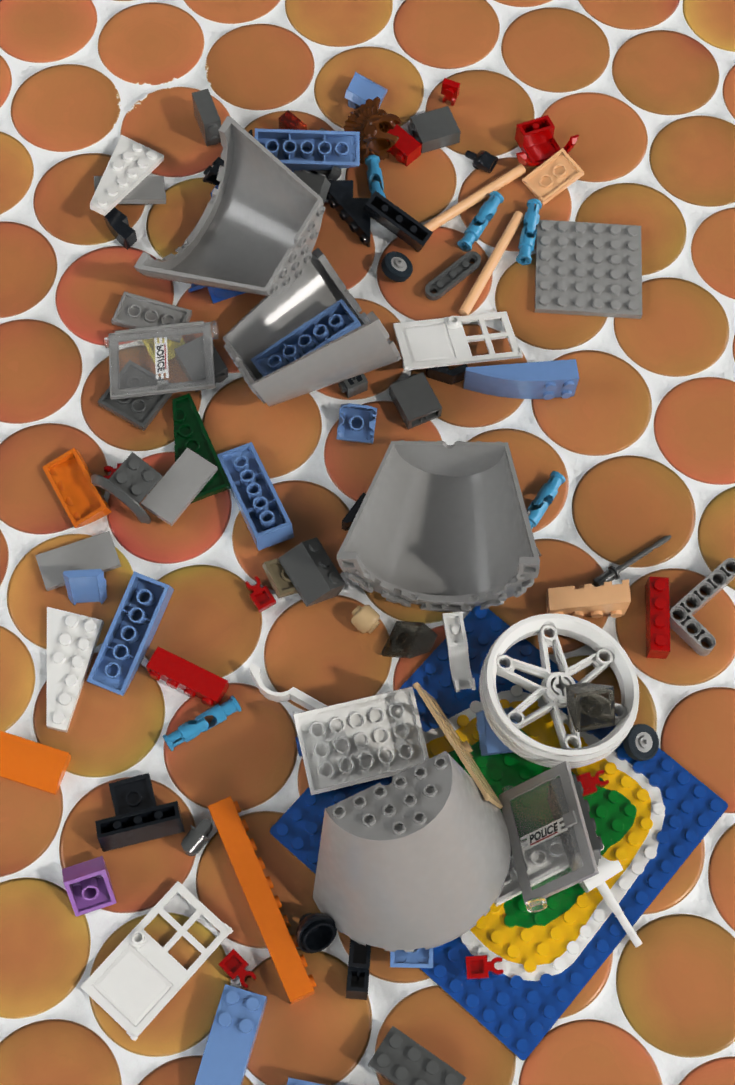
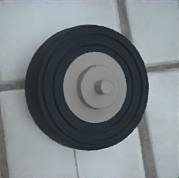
[381,251,413,282]
[623,724,659,761]

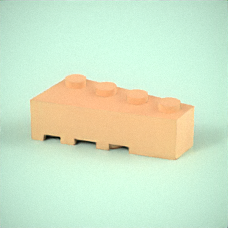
[545,579,631,618]

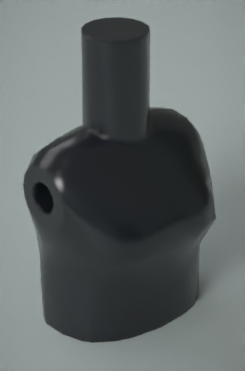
[465,150,498,173]

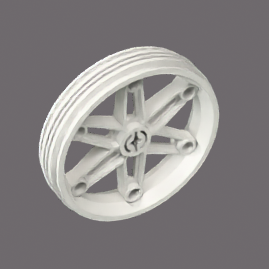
[479,613,639,769]

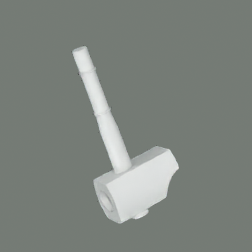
[579,855,643,948]

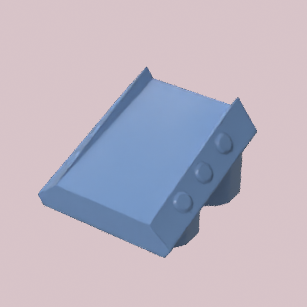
[344,72,388,109]
[336,403,378,444]
[63,569,108,606]
[476,707,518,756]

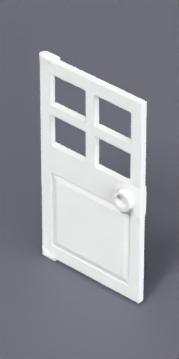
[393,311,523,371]
[81,881,233,1041]

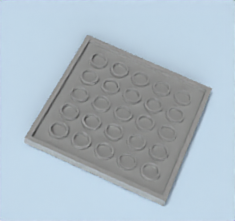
[535,220,642,319]

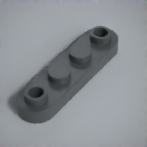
[425,251,481,300]

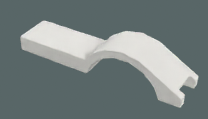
[442,611,476,692]
[249,663,327,710]

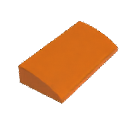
[42,448,112,528]
[0,731,71,795]

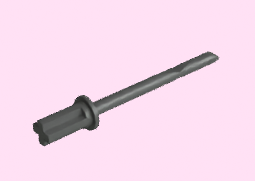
[593,535,672,587]

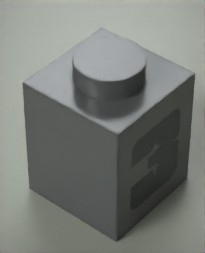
[338,374,368,398]

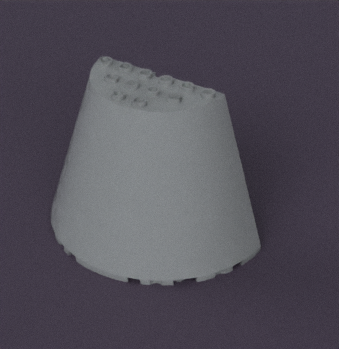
[134,116,325,297]
[223,248,402,407]
[336,440,540,612]
[313,751,511,952]

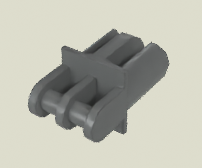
[181,818,213,856]

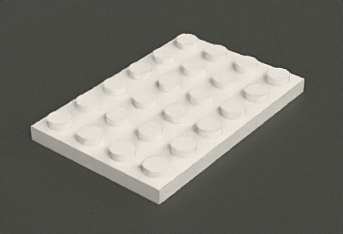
[293,686,429,795]

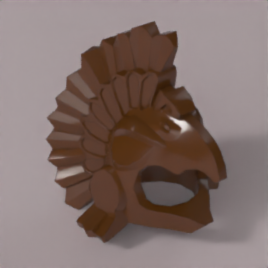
[343,97,402,164]

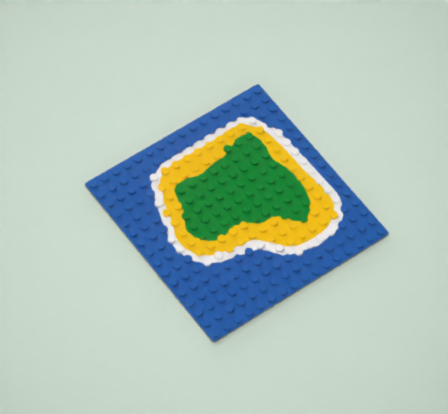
[270,606,728,1060]

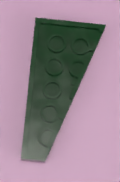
[172,393,231,504]

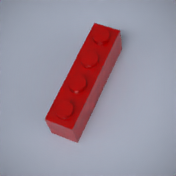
[386,124,422,167]
[645,576,671,659]
[146,647,229,707]

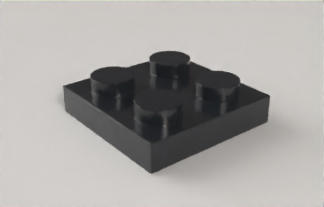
[109,773,157,816]

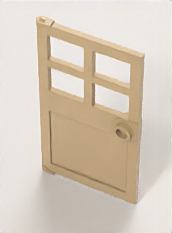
[413,682,503,809]

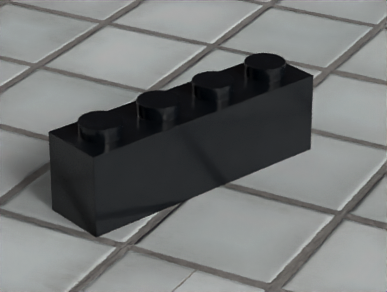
[362,191,433,252]
[95,801,185,852]

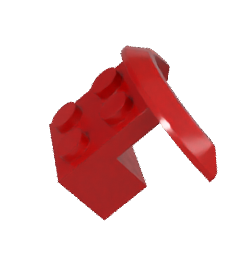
[515,115,579,167]

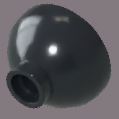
[296,913,337,953]

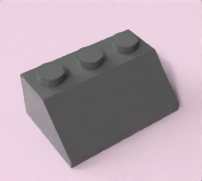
[278,537,346,607]

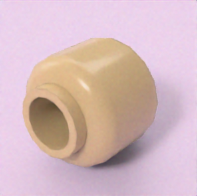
[351,605,380,634]

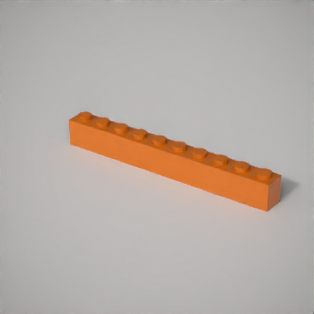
[208,796,317,1004]

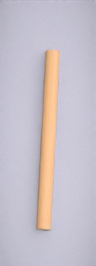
[423,164,526,231]
[458,211,524,316]

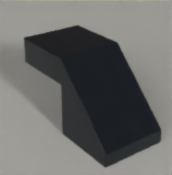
[426,364,468,385]

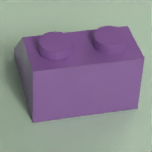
[62,856,117,917]

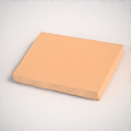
[522,148,584,206]

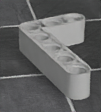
[670,558,735,656]

